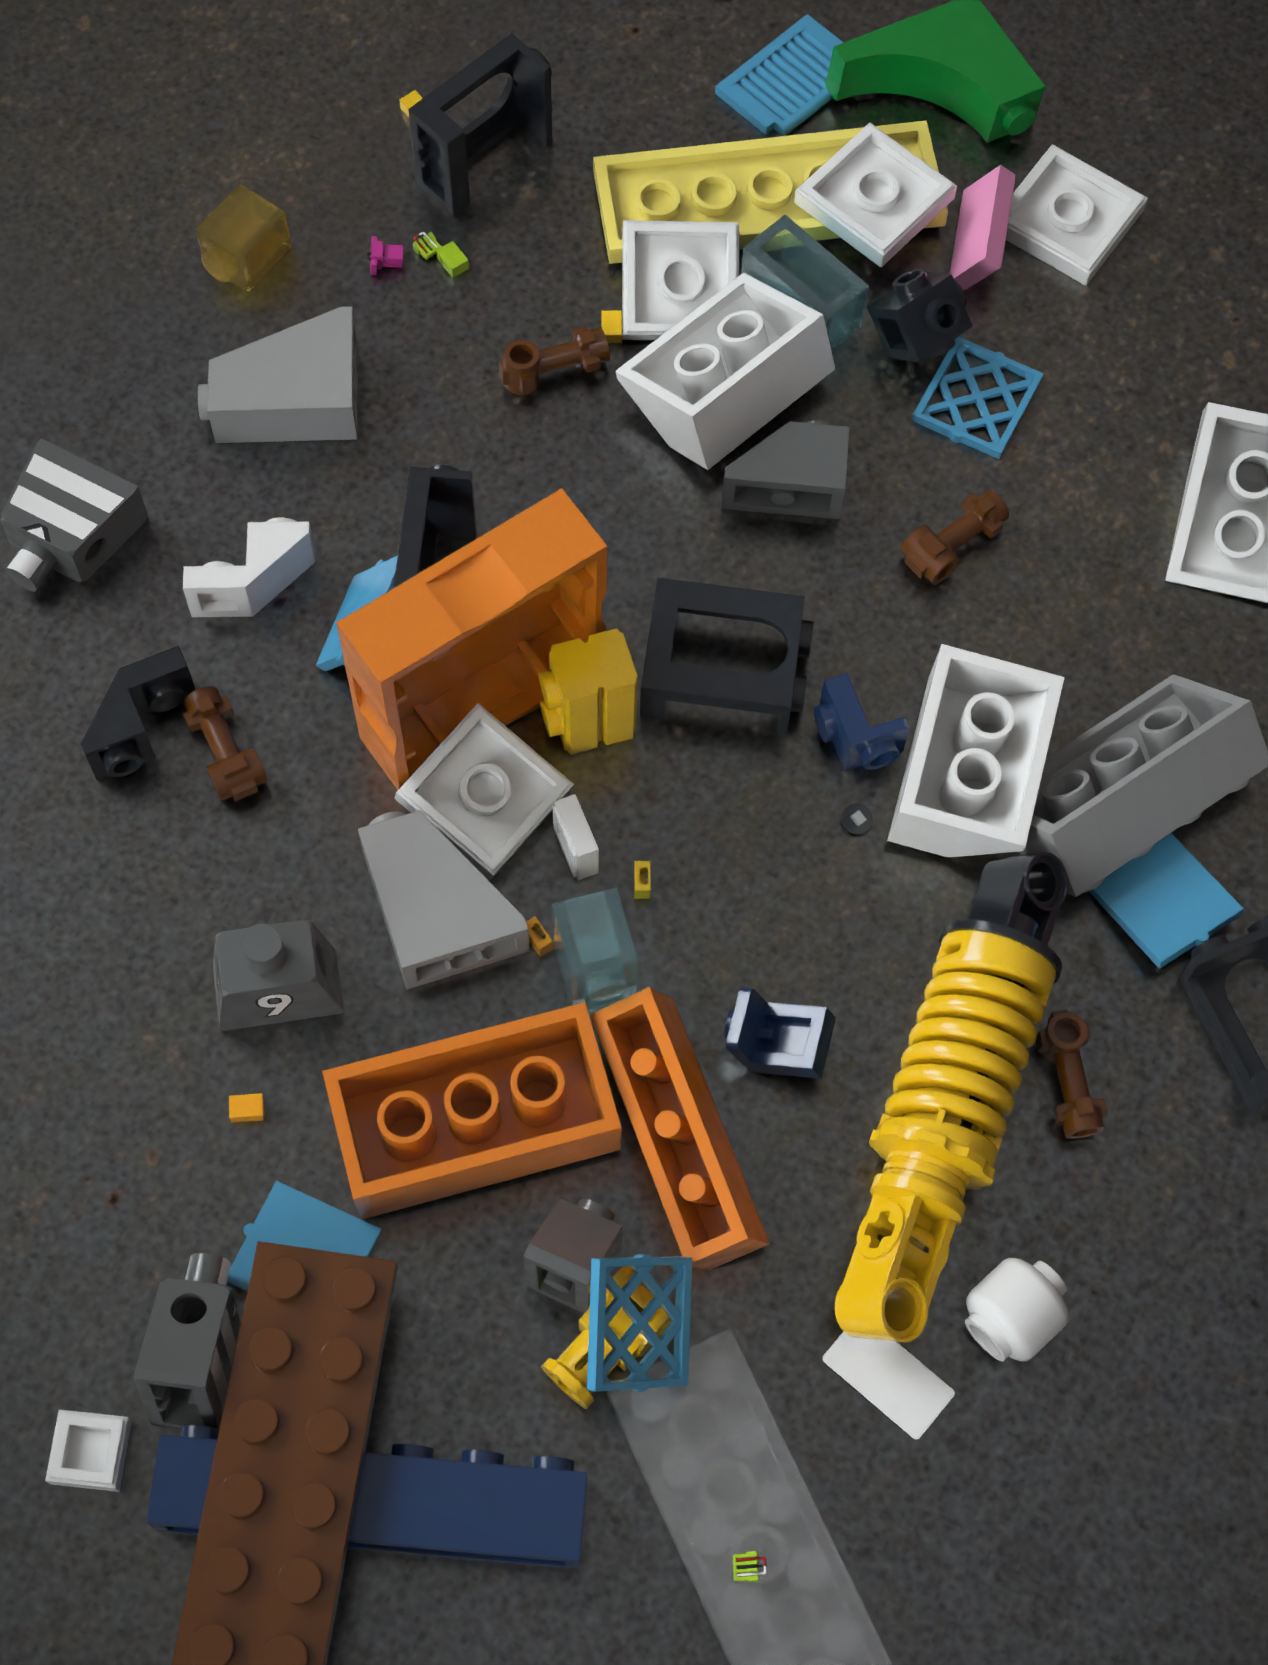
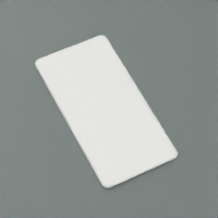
[823,1332,955,1440]

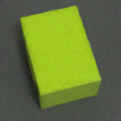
[436,241,469,278]

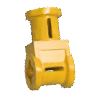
[541,1266,675,1409]

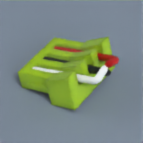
[413,232,442,260]
[732,1551,767,1583]

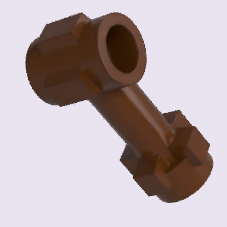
[498,326,610,396]
[900,490,1009,585]
[183,686,268,801]
[1036,1010,1108,1139]

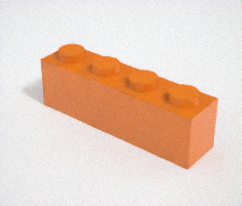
[590,987,770,1270]

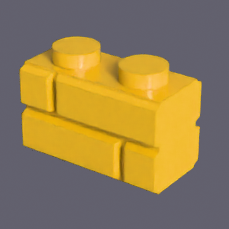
[539,628,638,755]

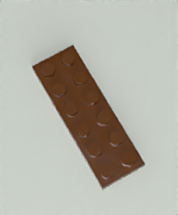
[171,1241,398,1665]

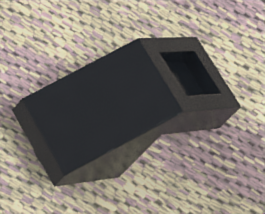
[81,646,196,780]

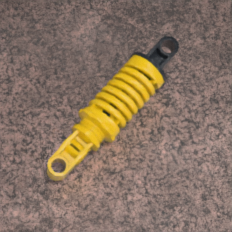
[835,852,1068,1342]

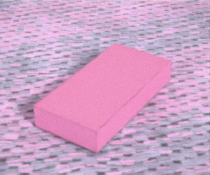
[949,165,1015,291]

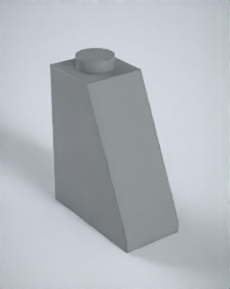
[198,306,358,443]
[358,810,530,990]

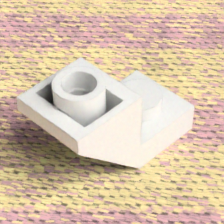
[183,517,316,617]

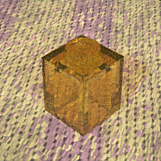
[196,184,292,293]

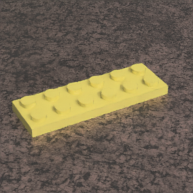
[593,120,948,264]

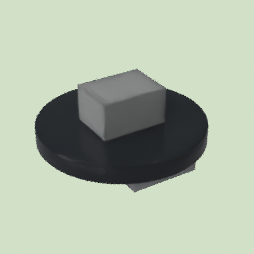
[842,803,873,835]

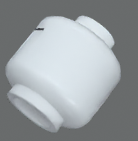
[965,1258,1069,1362]

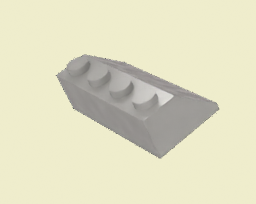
[1018,674,1268,897]

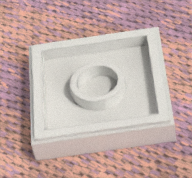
[794,123,957,267]
[1006,144,1148,286]
[622,220,739,340]
[394,703,574,881]

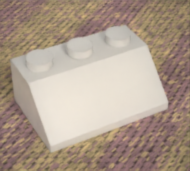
[615,273,836,470]
[887,644,1064,858]

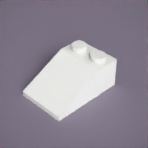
[1165,402,1268,603]

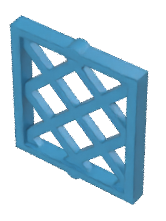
[912,336,1044,459]
[587,1254,692,1392]

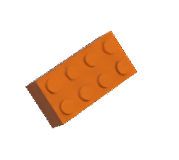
[322,1002,622,1220]

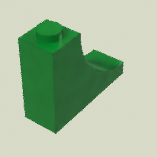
[825,0,1046,143]

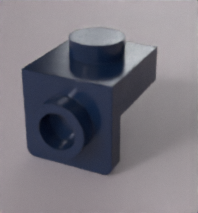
[814,673,909,771]
[725,988,836,1079]

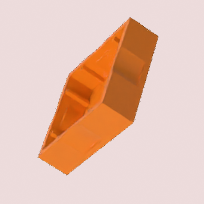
[336,488,608,790]

